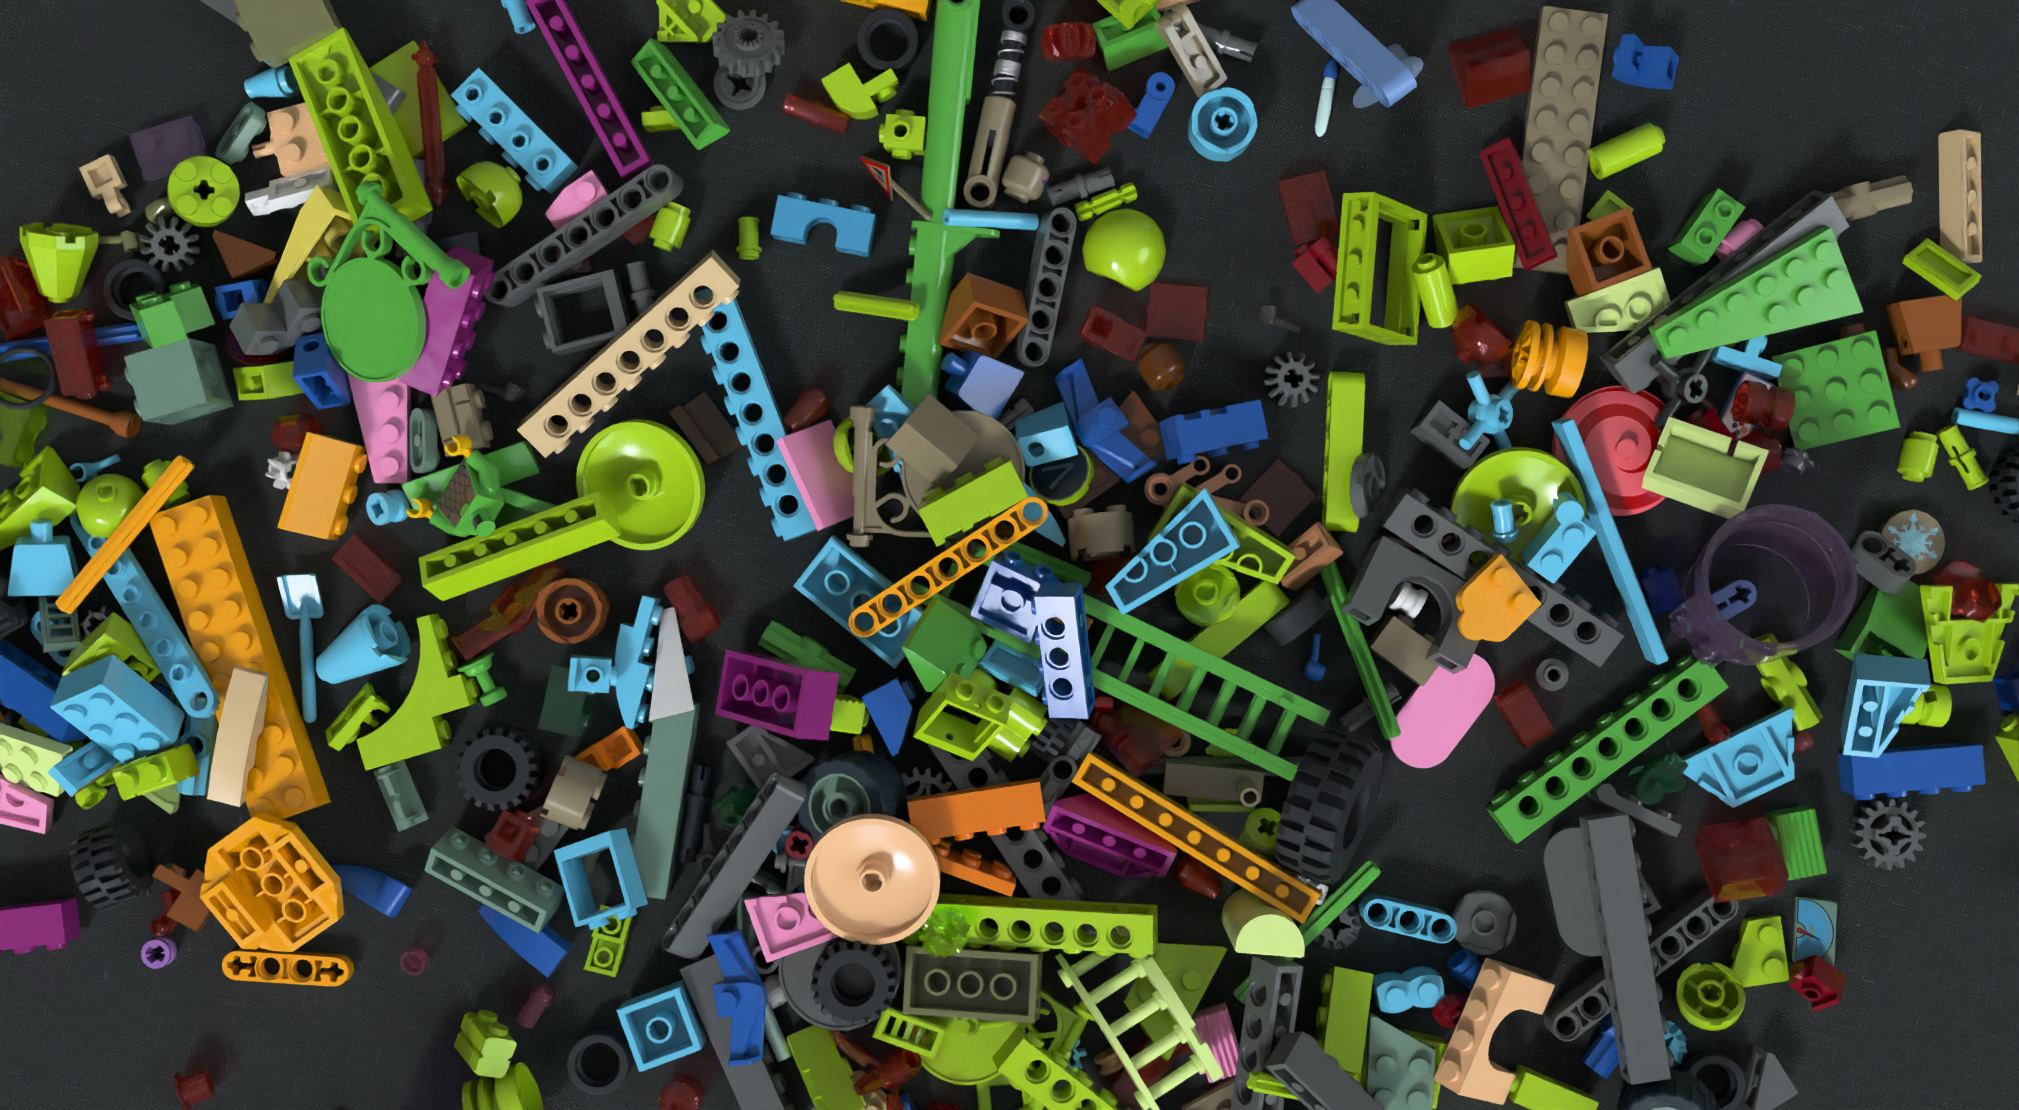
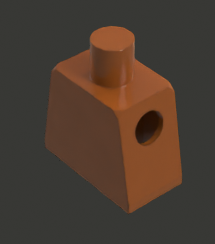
[1885,295,1962,372]

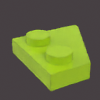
[1730,914,1789,988]

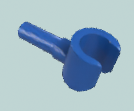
[1303,634,1326,681]

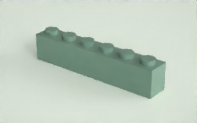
[629,701,701,900]

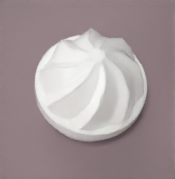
[763,974,787,1009]

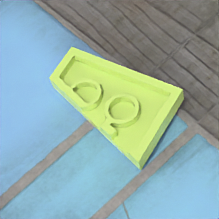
[1564,267,1670,333]

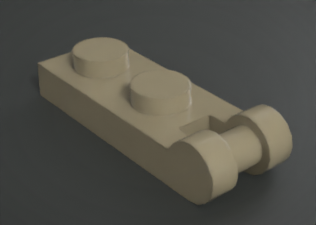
[1154,2,1228,98]

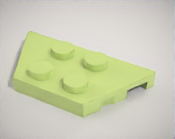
[0,723,73,797]

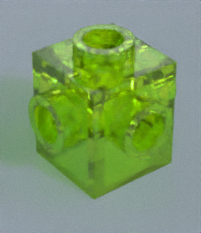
[917,906,971,958]

